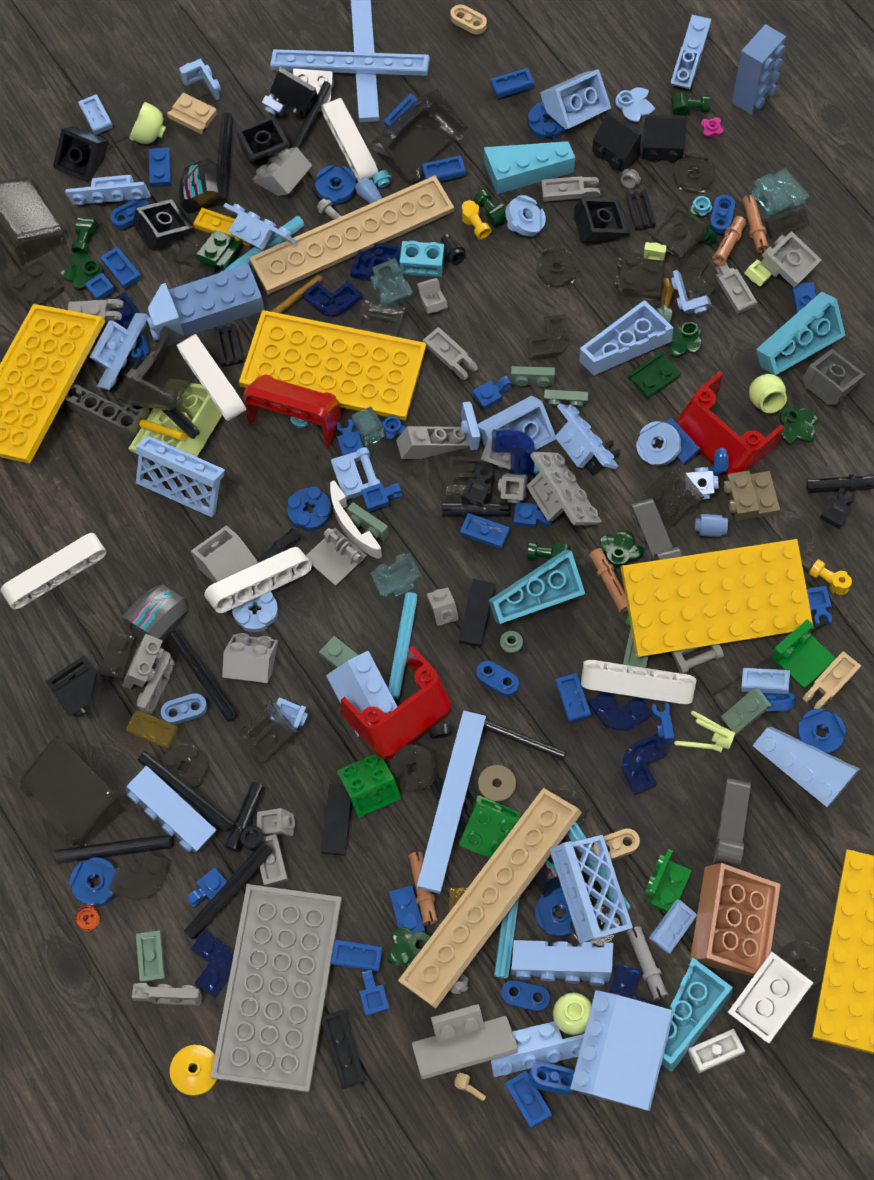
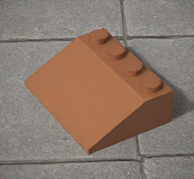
[690,863,780,976]

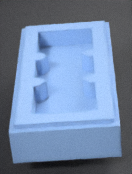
[78,94,113,135]
[461,402,481,450]
[741,668,790,694]
[649,899,697,954]

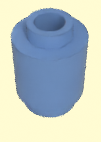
[695,514,728,537]

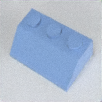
[540,69,611,129]
[477,396,556,468]
[326,651,397,737]

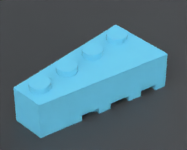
[484,141,575,194]
[756,292,846,375]
[488,549,585,624]
[661,958,733,1072]

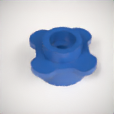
[380,416,405,439]

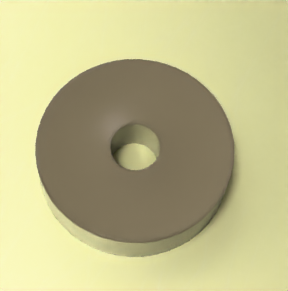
[478,765,516,804]

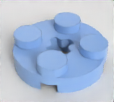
[505,195,546,237]
[636,421,681,466]
[232,591,278,632]

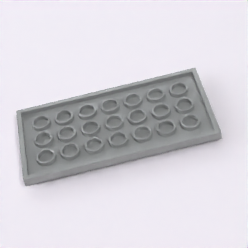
[211,884,342,1093]

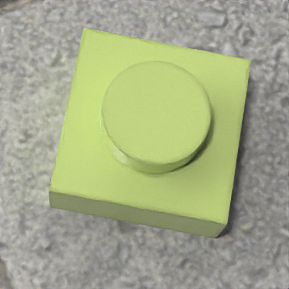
[643,242,667,264]
[745,259,772,286]

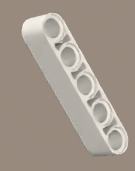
[321,98,378,182]
[176,334,246,421]
[0,533,107,610]
[204,547,312,613]
[581,660,696,704]

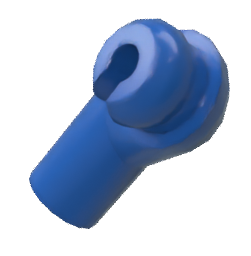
[131,335,150,361]
[708,448,729,476]

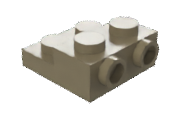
[723,471,780,521]

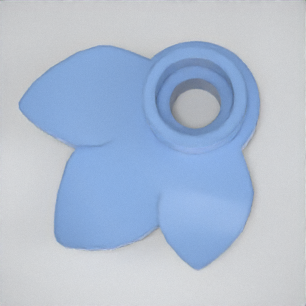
[615,88,655,122]

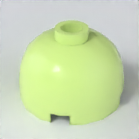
[130,102,166,144]

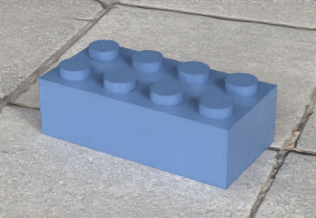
[732,24,786,115]
[168,264,264,337]

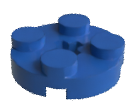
[528,101,567,139]
[315,165,357,206]
[287,487,332,531]
[797,709,846,755]
[70,857,119,907]
[535,888,576,938]

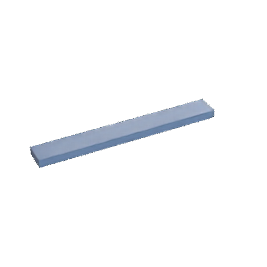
[351,0,379,122]
[270,49,430,76]
[417,710,486,894]

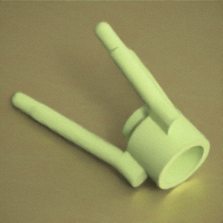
[674,711,735,752]

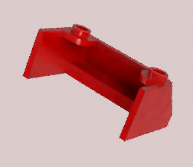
[676,371,784,477]
[242,374,341,447]
[340,646,451,760]

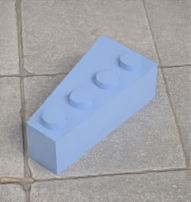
[579,300,674,376]
[753,727,860,807]
[126,766,216,853]
[511,940,613,986]

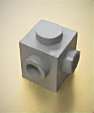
[498,473,528,503]

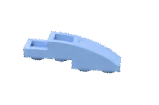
[670,15,711,89]

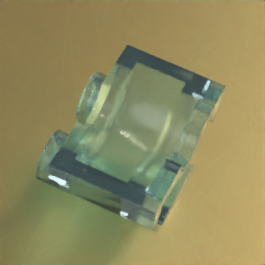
[370,258,413,306]
[370,553,421,597]

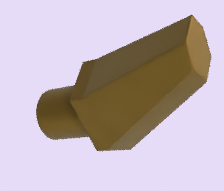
[661,278,676,308]

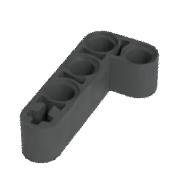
[64,384,151,438]
[630,498,682,561]
[713,778,751,869]

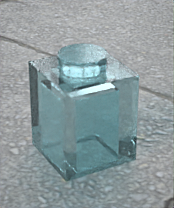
[352,406,384,446]

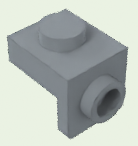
[418,278,448,314]
[427,587,459,626]

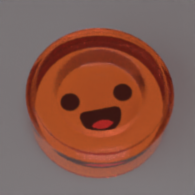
[75,906,100,931]

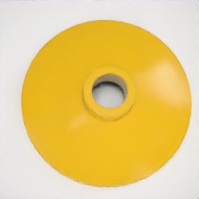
[170,1045,217,1096]

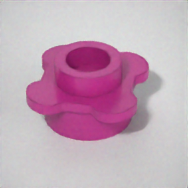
[701,117,724,138]

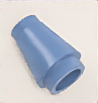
[355,177,383,204]

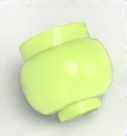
[749,374,787,413]
[553,992,592,1035]

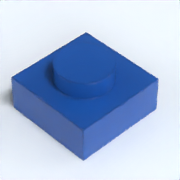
[85,273,115,300]

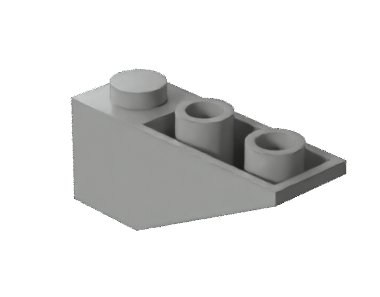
[396,426,469,459]

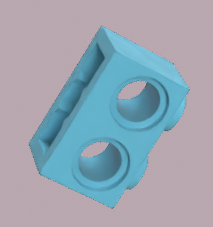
[400,241,444,277]

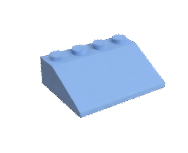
[570,990,674,1111]

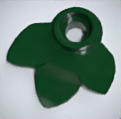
[61,253,102,289]
[669,322,702,357]
[780,406,819,445]
[600,531,644,568]
[387,928,430,968]

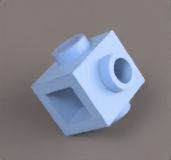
[686,467,719,499]

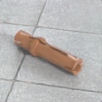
[742,195,769,254]
[712,216,746,266]
[589,548,628,613]
[408,852,438,925]

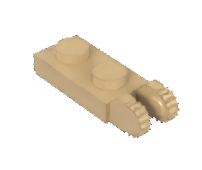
[803,651,861,709]

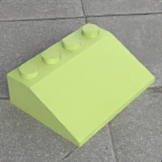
[128,380,222,457]

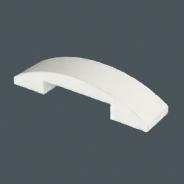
[330,480,382,559]

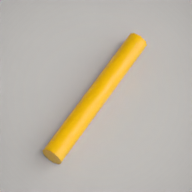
[139,419,187,441]

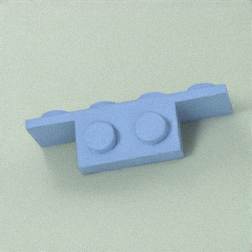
[65,175,151,205]
[224,203,296,250]
[90,313,149,390]
[555,403,618,469]
[490,1021,584,1077]

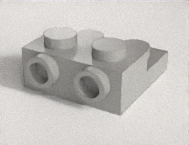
[760,231,821,288]
[122,634,164,689]

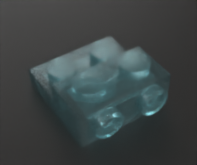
[751,168,810,221]

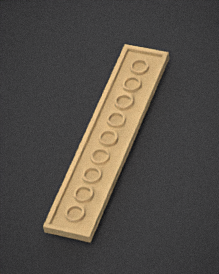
[249,176,454,294]
[398,788,582,1009]

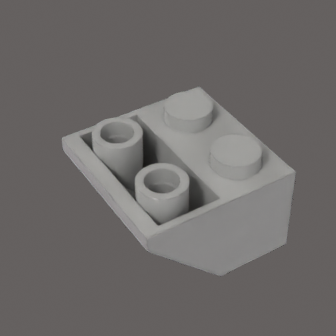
[252,147,312,196]
[191,526,258,583]
[222,633,278,683]

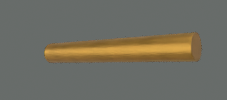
[270,274,323,314]

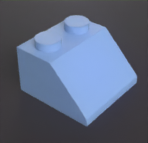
[147,283,185,347]

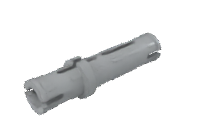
[627,926,669,1001]

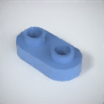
[161,693,207,725]

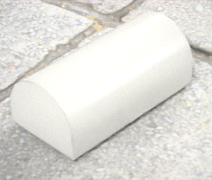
[688,1029,745,1073]

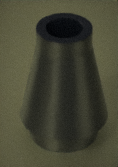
[440,234,466,264]

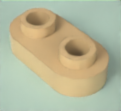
[451,5,487,34]
[593,829,640,861]

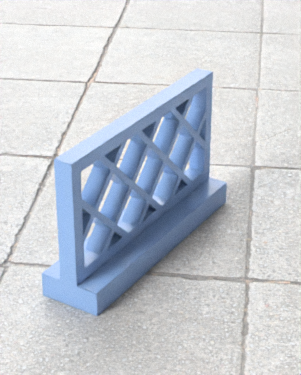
[135,435,225,517]
[550,835,633,943]

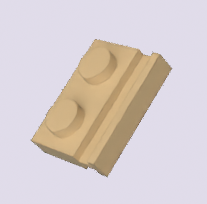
[167,93,218,135]

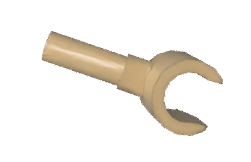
[455,1073,486,1101]

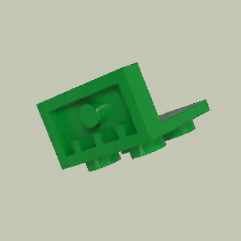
[771,619,836,689]
[337,754,401,818]
[459,795,521,858]
[644,849,692,913]

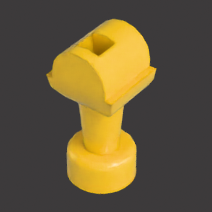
[462,200,492,240]
[809,559,852,595]

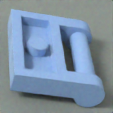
[331,447,380,500]

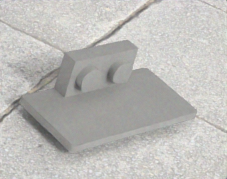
[527,452,601,525]
[412,1004,518,1079]

